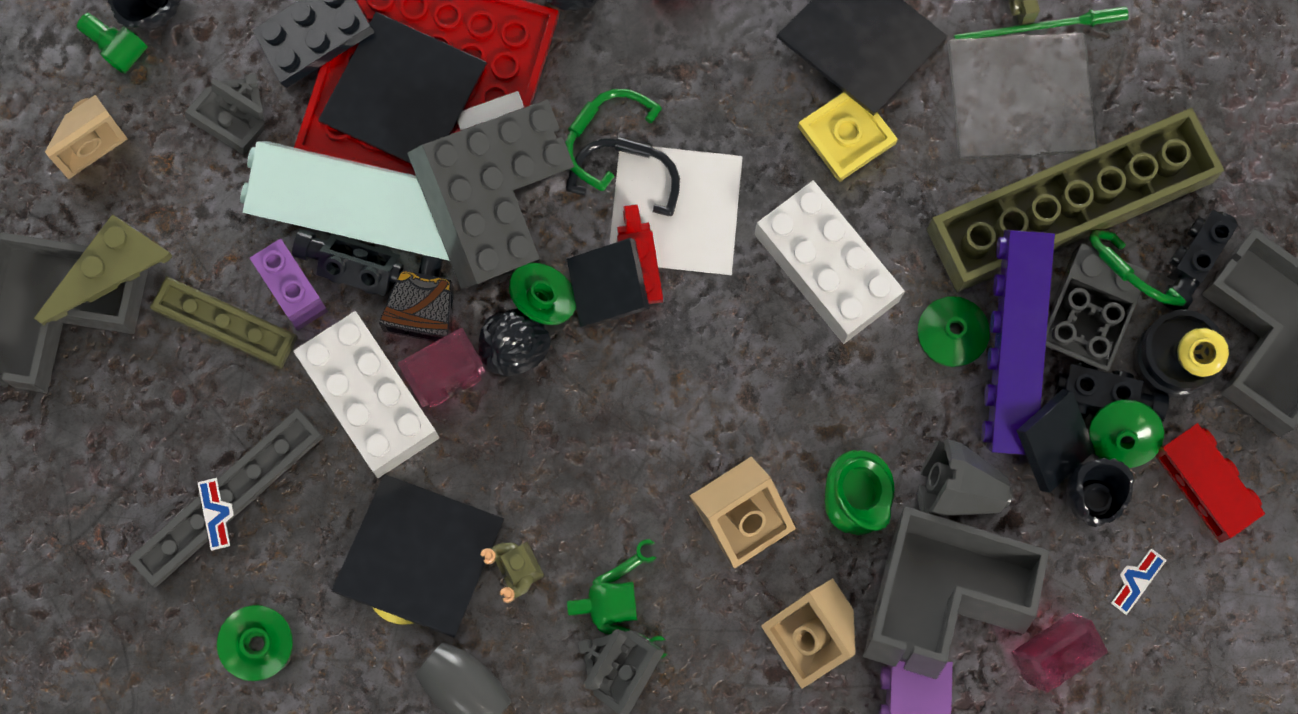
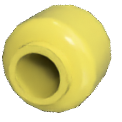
[1177,328,1229,377]

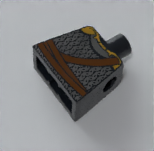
[379,255,454,345]

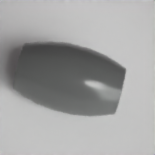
[415,642,512,714]

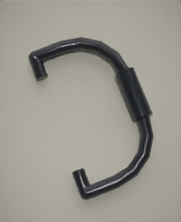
[566,136,680,216]

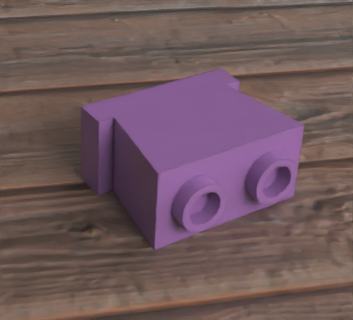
[250,238,328,331]
[879,661,953,714]

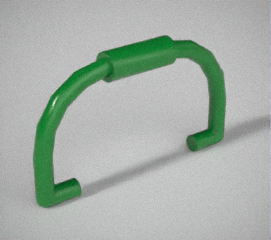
[565,89,662,191]
[1089,230,1186,306]

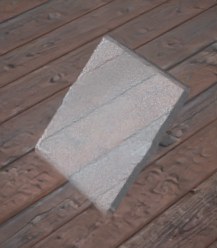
[948,33,1098,159]

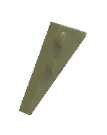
[34,214,172,326]

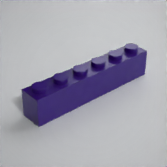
[981,230,1055,455]

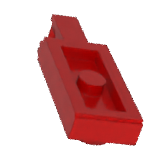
[616,204,663,304]

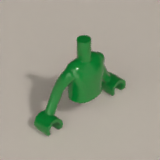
[567,539,667,659]

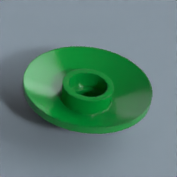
[509,263,576,325]
[917,296,990,367]
[1089,400,1164,468]
[217,605,293,681]

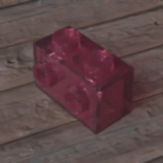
[397,327,486,408]
[1011,613,1108,693]

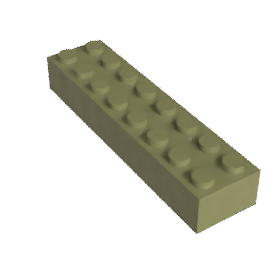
[926,108,1225,293]

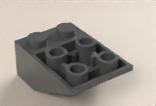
[1046,243,1150,372]

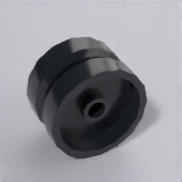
[1133,310,1222,398]

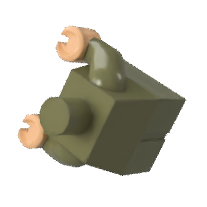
[481,542,545,603]

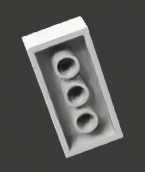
[754,180,905,344]
[293,311,439,478]

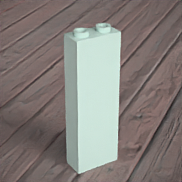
[240,141,450,261]

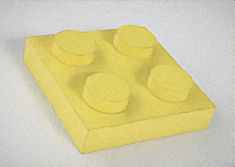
[798,92,898,182]

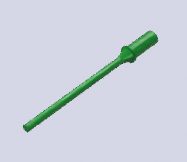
[954,6,1129,42]

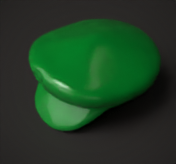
[825,450,895,535]

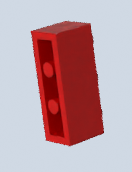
[1155,423,1266,543]

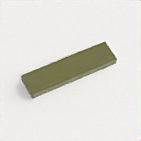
[150,276,298,369]

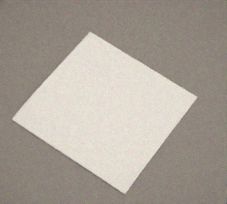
[609,147,742,275]

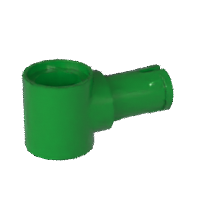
[77,12,148,74]

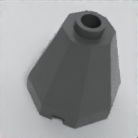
[917,439,1013,517]

